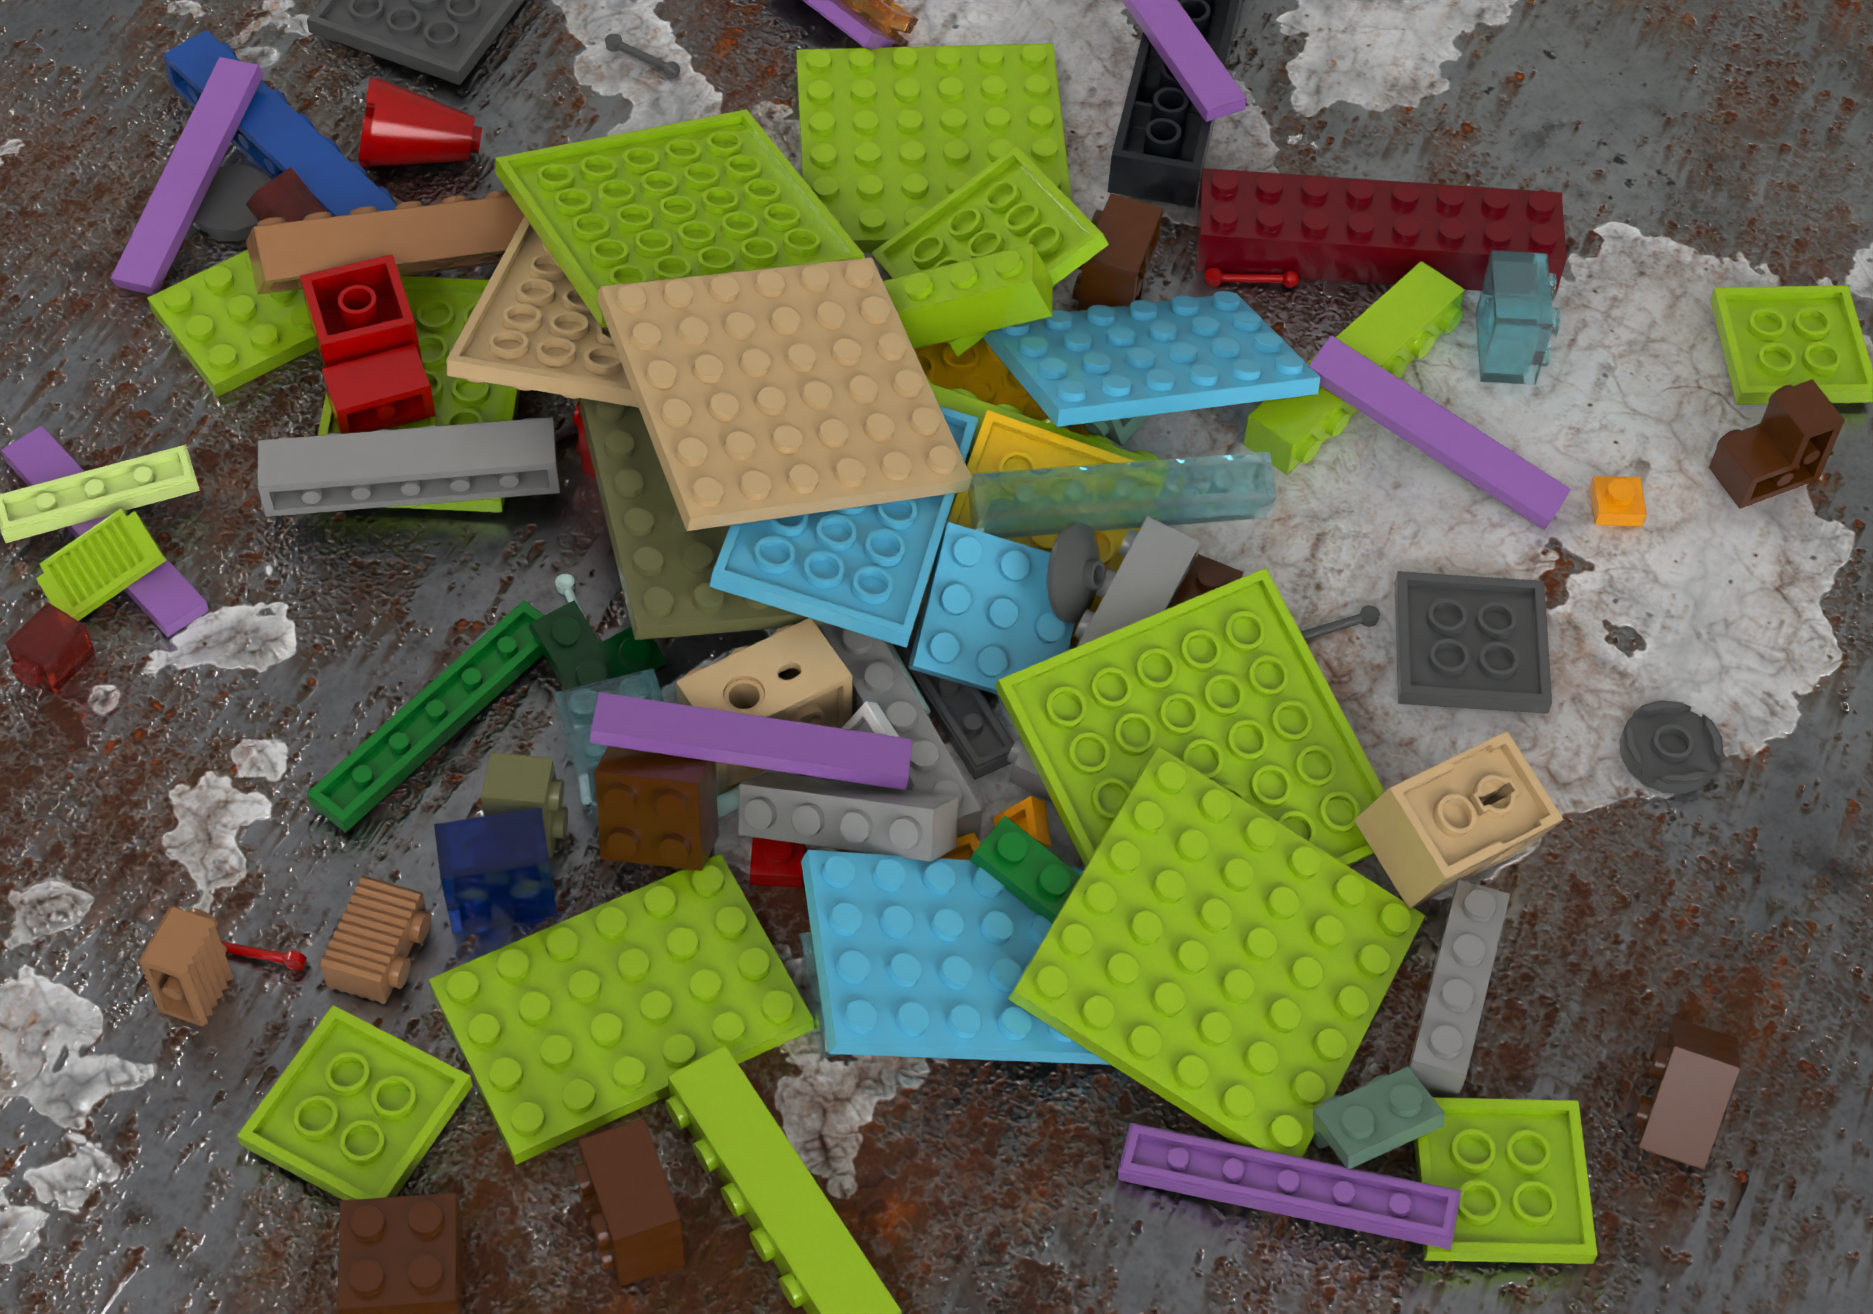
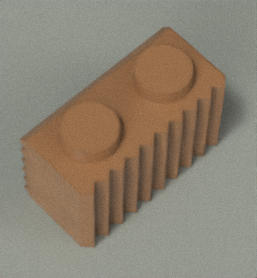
[320,876,431,1004]
[138,906,234,1026]

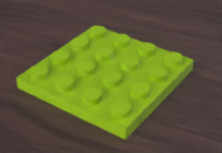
[871,146,1109,357]

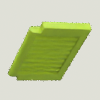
[36,508,167,628]

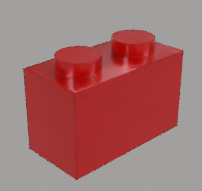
[321,344,436,434]

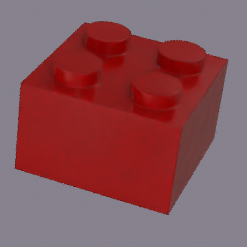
[300,254,422,368]

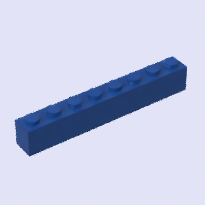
[163,30,397,217]

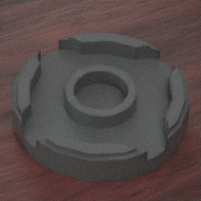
[192,165,279,241]
[1619,700,1724,794]

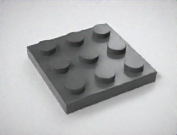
[1394,571,1552,714]

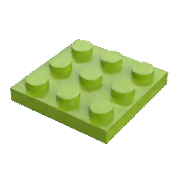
[147,249,318,397]
[1710,285,1873,405]
[237,1005,473,1200]
[1414,1097,1597,1264]

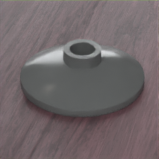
[1047,522,1105,623]

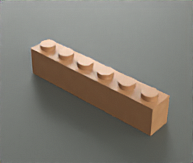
[246,190,524,295]

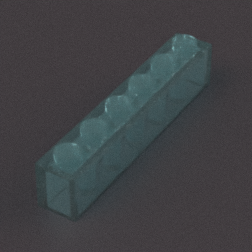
[968,452,1276,538]

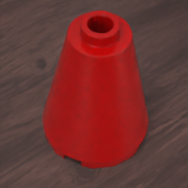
[359,77,482,167]

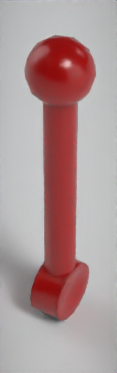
[1204,268,1299,288]
[221,941,307,971]

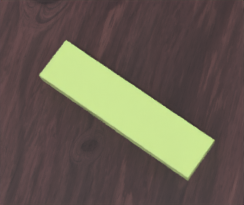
[0,445,200,543]

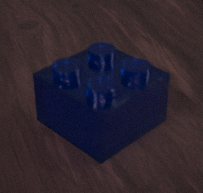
[434,808,558,933]

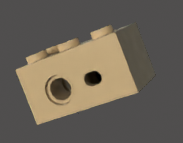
[676,618,852,796]
[1354,731,1564,910]

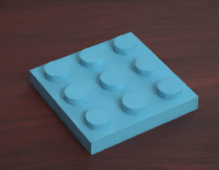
[908,522,1075,695]

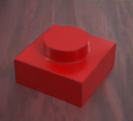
[749,837,806,888]

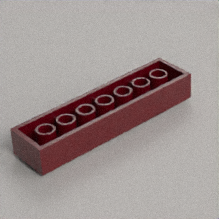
[1195,168,1567,296]

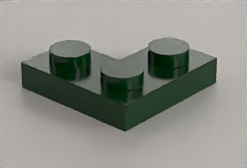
[529,600,668,713]

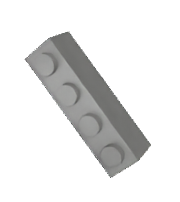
[738,772,958,862]
[1408,879,1510,1098]

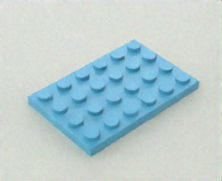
[983,291,1321,427]
[709,406,979,648]
[801,850,1111,1065]

